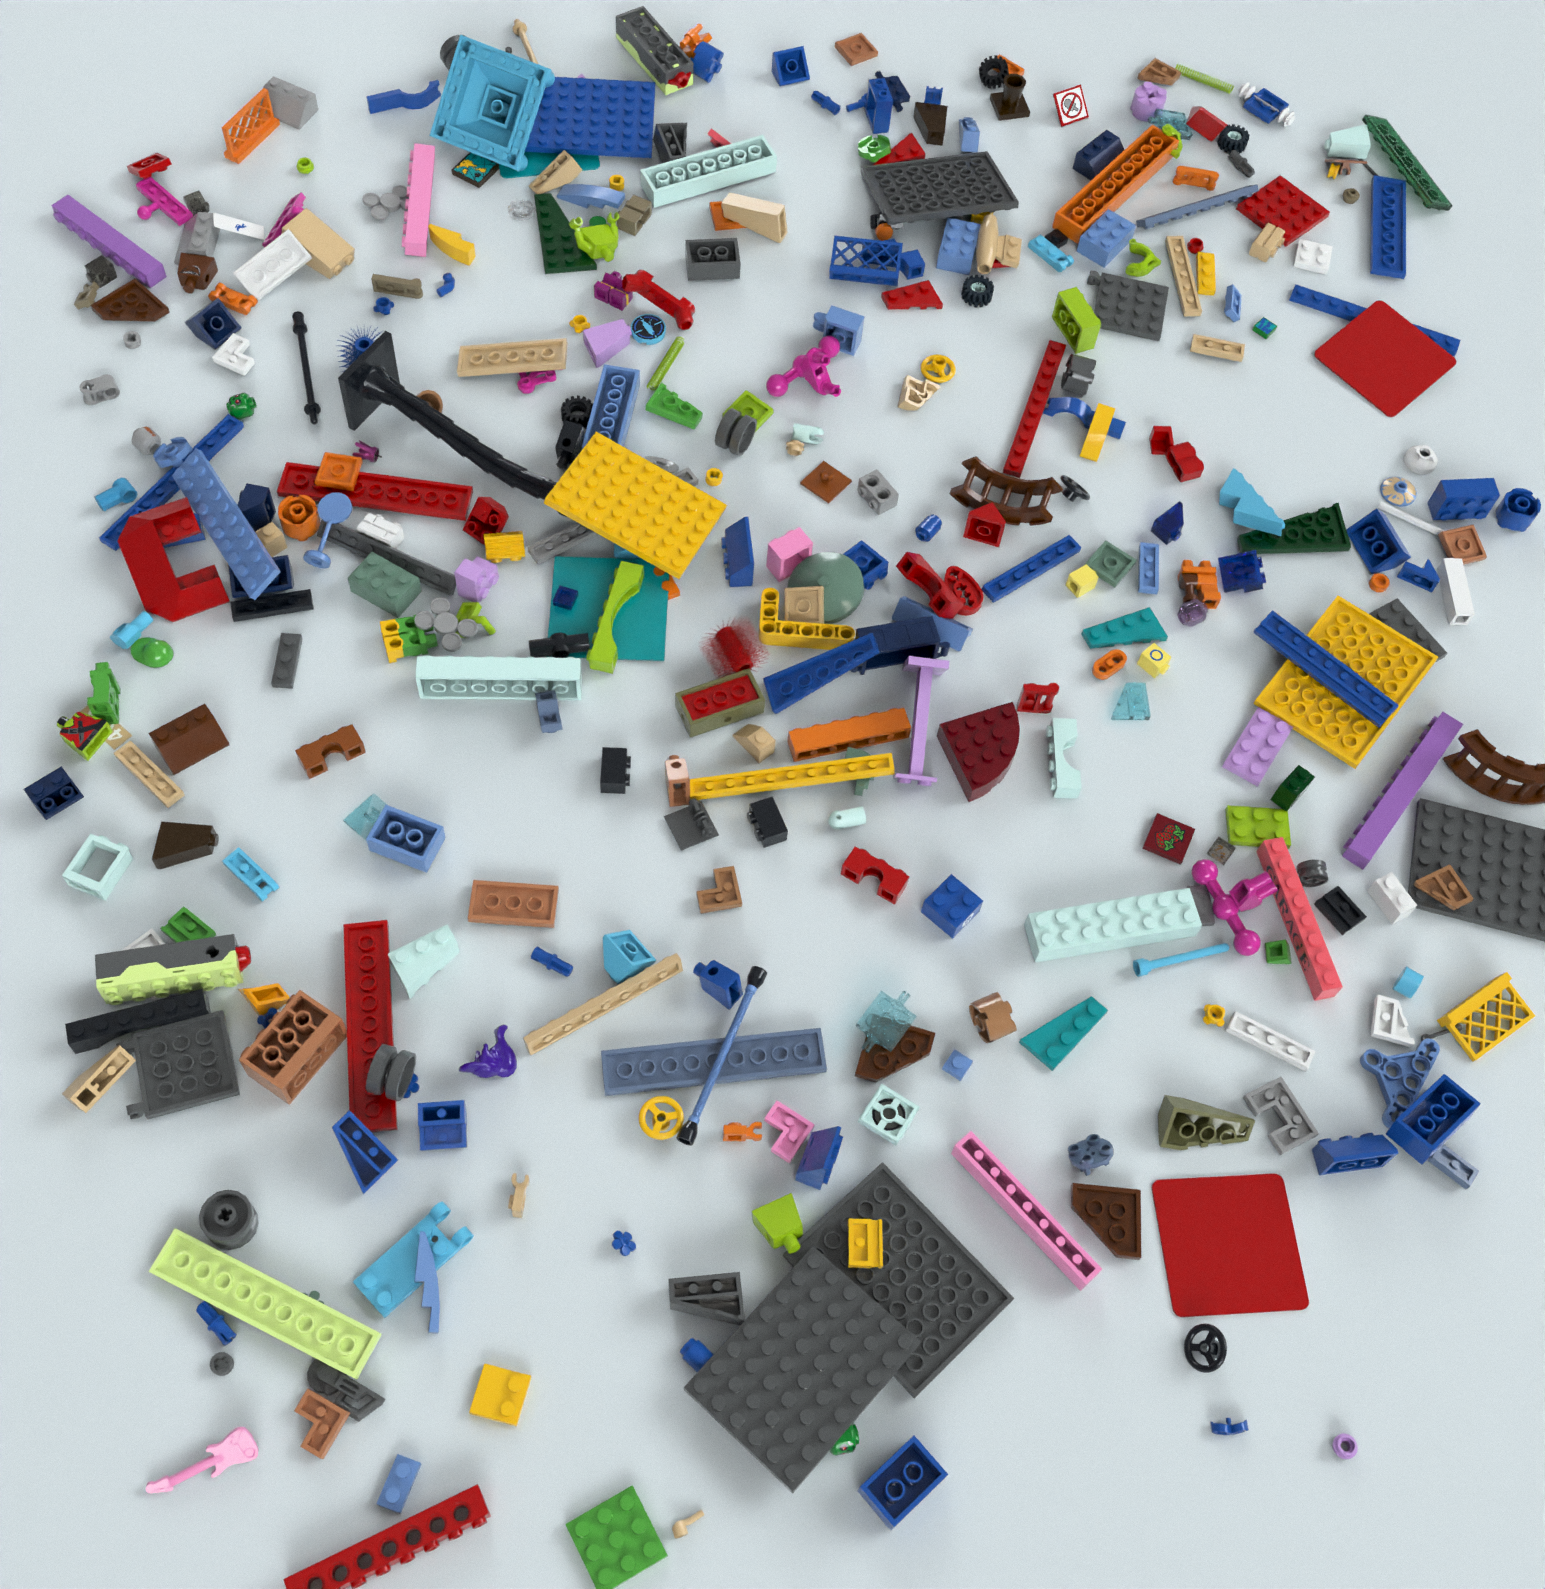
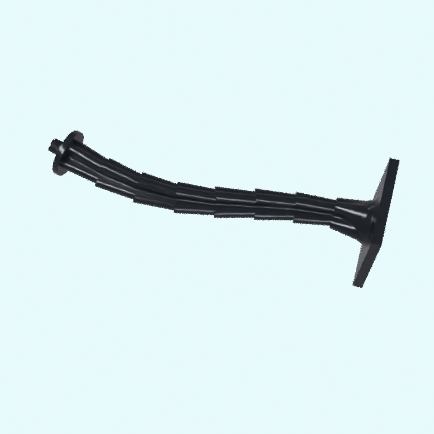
[338,331,567,517]

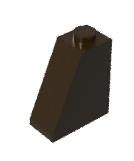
[913,102,948,146]
[152,821,219,869]

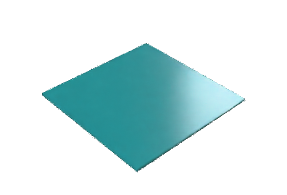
[546,556,669,661]

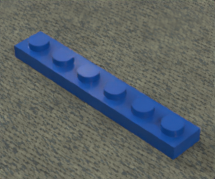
[982,535,1081,603]

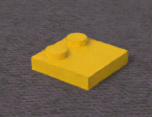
[469,1363,532,1426]

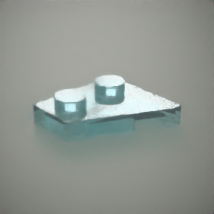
[1111,683,1151,720]

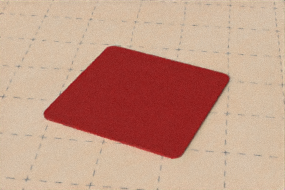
[1314,300,1457,417]
[1152,1174,1309,1317]

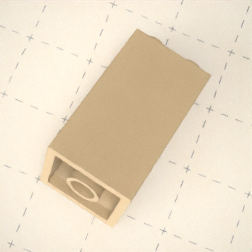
[282,208,355,279]

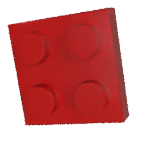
[127,153,172,179]

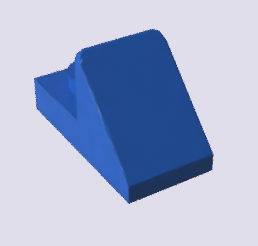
[1397,559,1440,592]

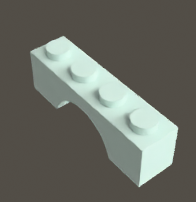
[1046,718,1082,799]

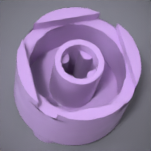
[1130,82,1167,122]

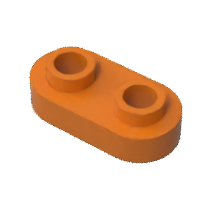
[1092,649,1127,680]

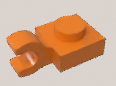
[723,1122,762,1141]

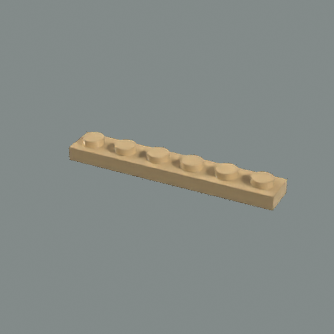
[1165,236,1202,316]

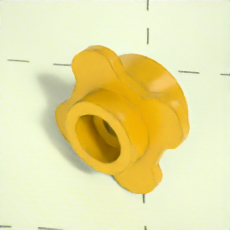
[569,315,590,333]
[1203,1004,1225,1027]

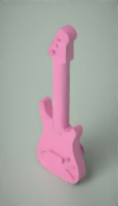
[146,1427,258,1493]

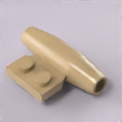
[976,214,1022,274]

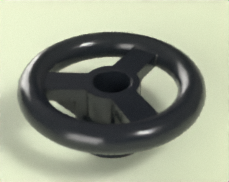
[1060,475,1090,502]
[1184,1323,1227,1373]

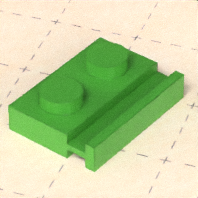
[160,906,216,943]

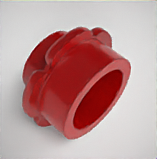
[1187,238,1204,254]

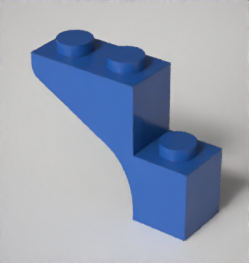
[861,239,925,280]

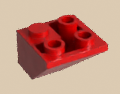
[463,497,509,545]

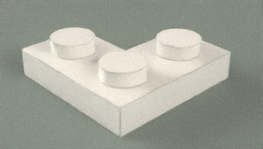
[212,333,255,376]

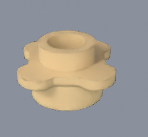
[786,440,804,456]

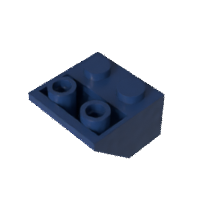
[237,483,276,532]
[23,766,84,820]

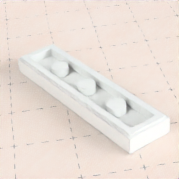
[1226,1011,1315,1072]

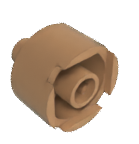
[969,992,1017,1043]

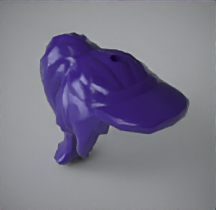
[459,1024,517,1078]

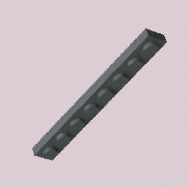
[317,520,456,595]

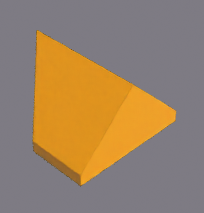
[238,983,290,1016]

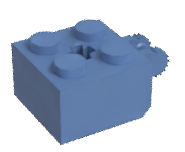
[813,305,865,356]

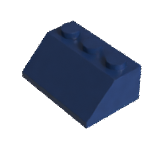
[1072,130,1124,181]
[228,555,294,598]

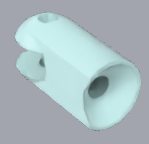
[791,423,824,444]
[828,806,866,829]

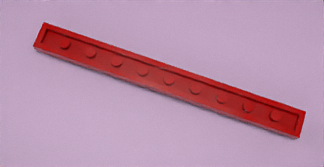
[1003,340,1066,478]

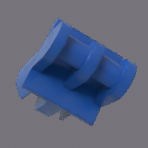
[924,86,943,105]

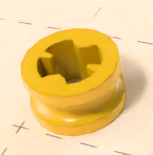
[1327,163,1340,179]
[609,174,624,191]
[705,468,723,486]

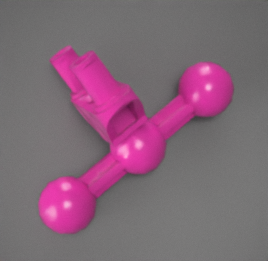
[766,336,841,397]
[1191,859,1278,956]

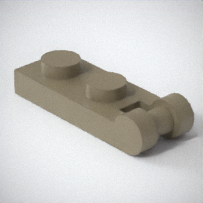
[371,274,423,299]

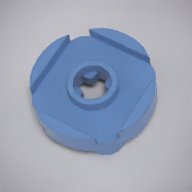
[153,437,193,468]

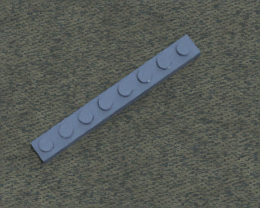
[1136,184,1259,229]

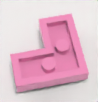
[764,1101,815,1163]

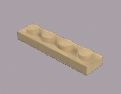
[114,740,185,808]

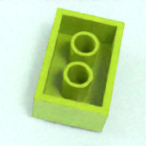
[1052,287,1101,354]

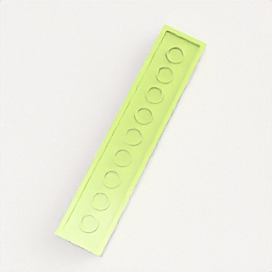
[149,1228,382,1380]

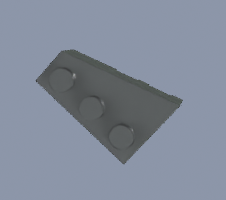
[653,123,687,163]
[668,1272,745,1325]

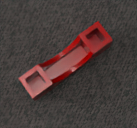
[896,552,964,619]

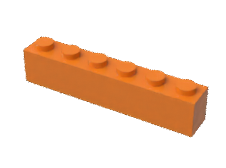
[787,708,911,762]

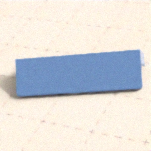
[892,596,973,651]

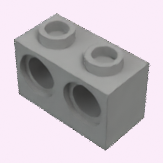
[857,469,899,515]

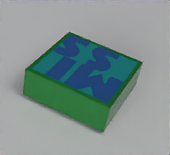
[1252,317,1277,339]

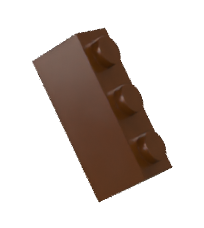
[148,703,230,775]

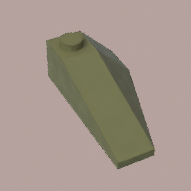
[1158,1095,1255,1150]

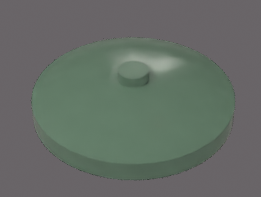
[787,552,864,624]

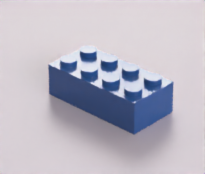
[1386,1074,1481,1165]

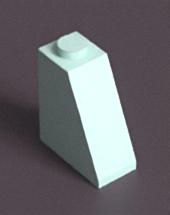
[1324,125,1371,159]

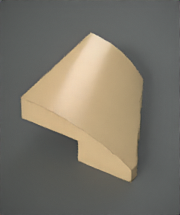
[898,375,940,410]

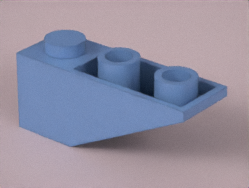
[959,117,980,152]

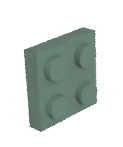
[1085,540,1137,588]

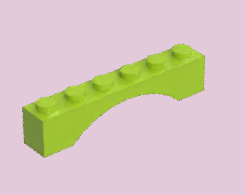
[586,561,644,674]

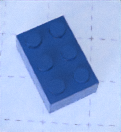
[1427,478,1500,521]
[857,1435,948,1530]

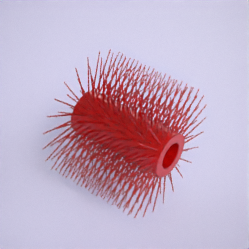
[699,615,769,678]

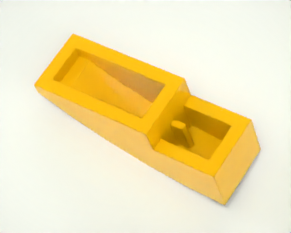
[428,224,476,266]
[1080,403,1115,462]

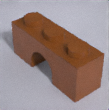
[295,724,366,779]

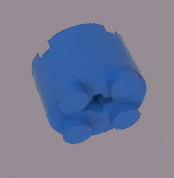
[690,41,724,83]
[1496,488,1541,532]

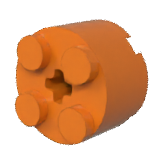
[278,495,321,541]

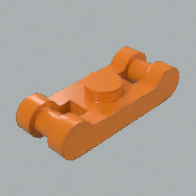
[1173,166,1219,191]
[208,282,258,315]

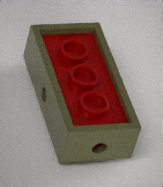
[675,668,765,738]

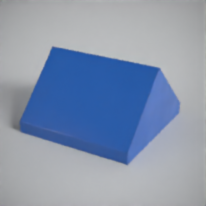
[771,46,810,86]

